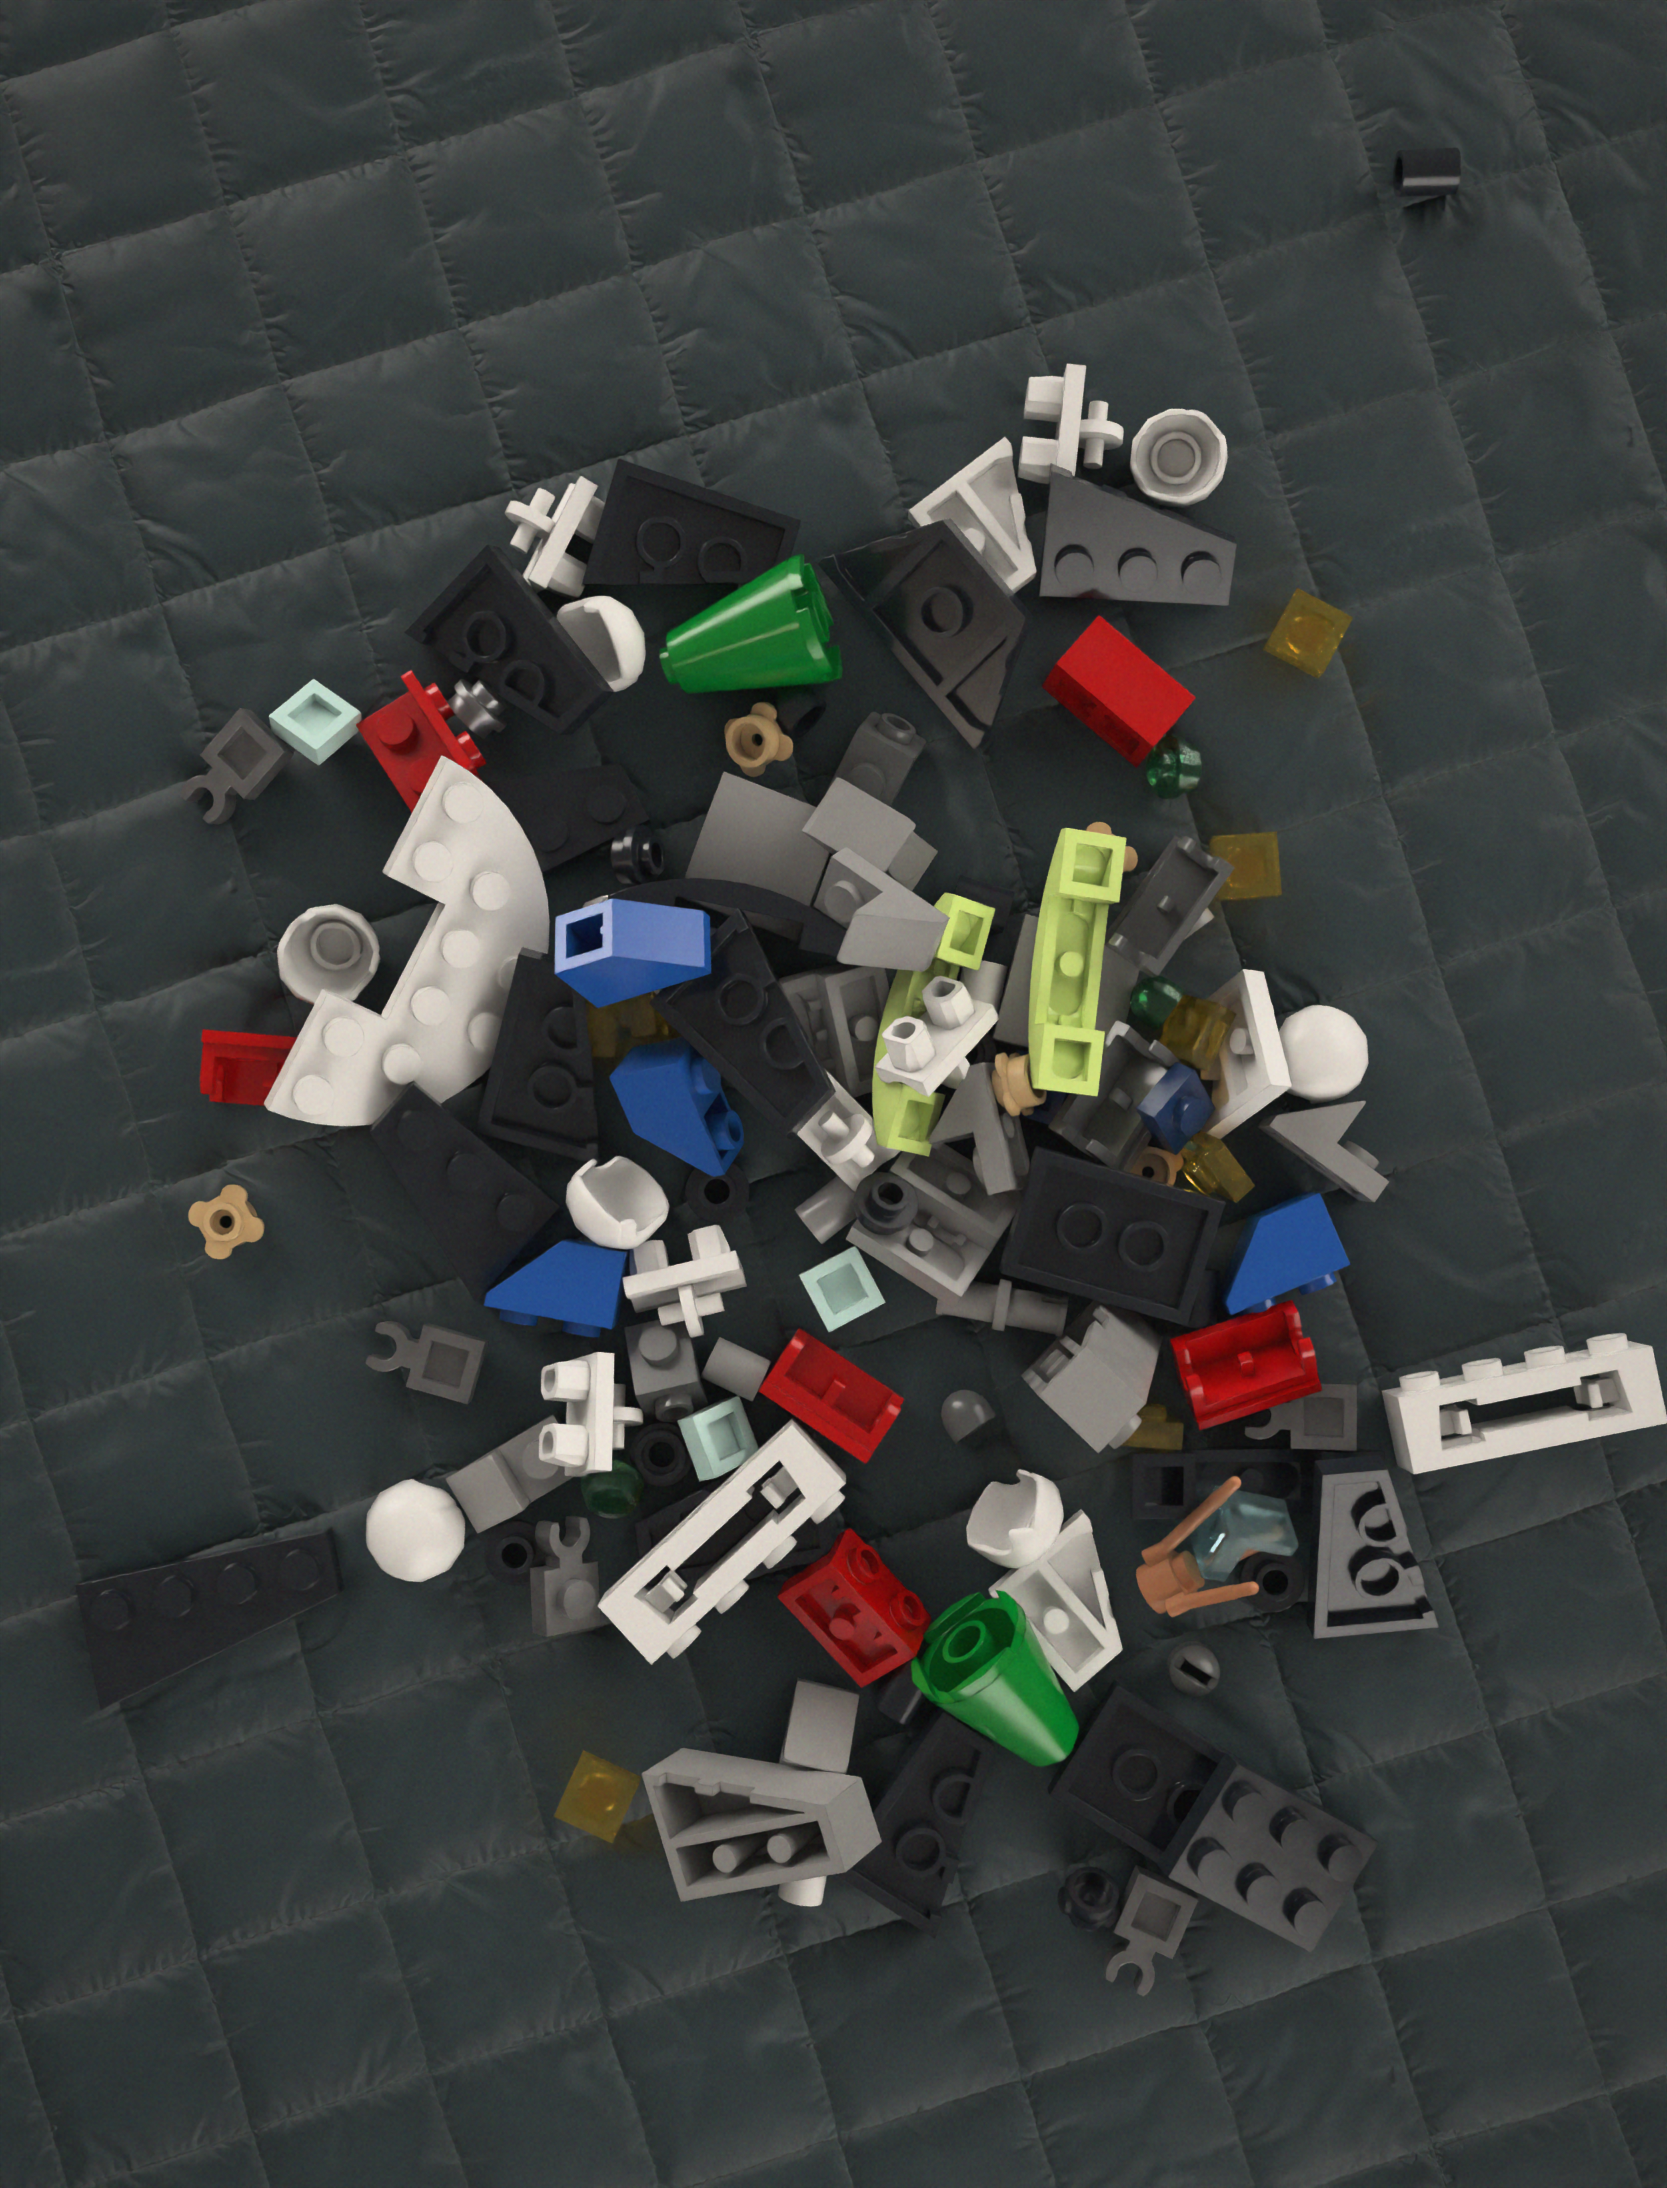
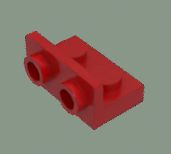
[356,670,487,813]
[777,1528,931,1688]

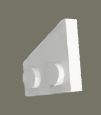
[908,437,1037,593]
[1198,969,1292,1140]
[988,1509,1123,1692]

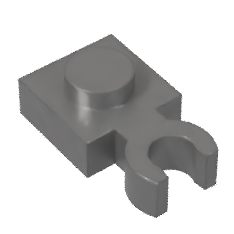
[180,708,295,824]
[366,1321,489,1404]
[1245,1384,1357,1451]
[530,1516,601,1637]
[1103,1865,1199,1996]

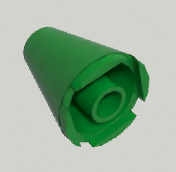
[659,554,843,694]
[911,1590,1079,1767]

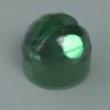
[1130,975,1185,1032]

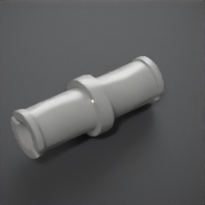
[936,1279,1069,1337]

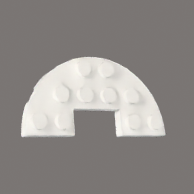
[264,755,550,1126]

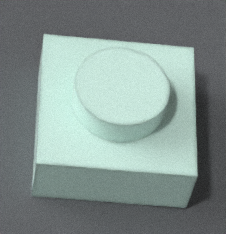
[269,679,362,766]
[799,1245,886,1332]
[677,1395,759,1481]

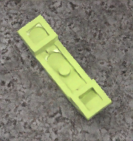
[1028,828,1126,1096]
[872,892,995,1157]

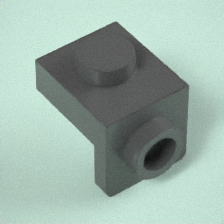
[826,712,927,807]
[624,1319,708,1422]

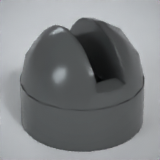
[941,1390,997,1444]
[1167,1641,1221,1697]

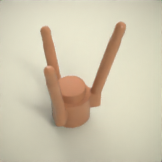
[1136,1476,1281,1618]

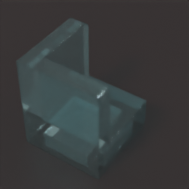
[1190,1486,1299,1582]

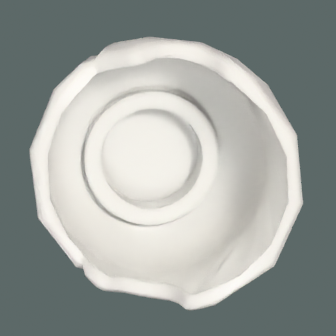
[1130,409,1228,508]
[556,596,646,692]
[277,904,381,1005]
[1279,1005,1369,1104]
[566,1156,670,1250]
[966,1469,1064,1568]
[366,1479,465,1582]

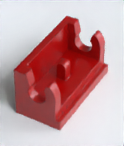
[1041,615,1196,768]
[200,1029,297,1106]
[1170,1300,1322,1431]
[759,1327,904,1464]

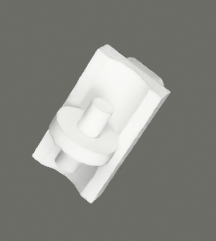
[1018,364,1124,484]
[505,476,605,600]
[875,976,999,1097]
[797,1068,901,1192]
[622,1225,747,1338]
[539,1352,643,1477]

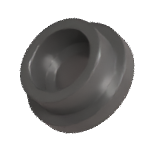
[448,679,507,738]

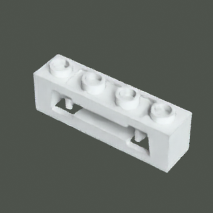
[1382,1333,1667,1474]
[598,1417,846,1665]

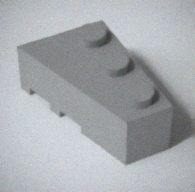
[1021,1300,1163,1453]
[641,1748,882,1902]

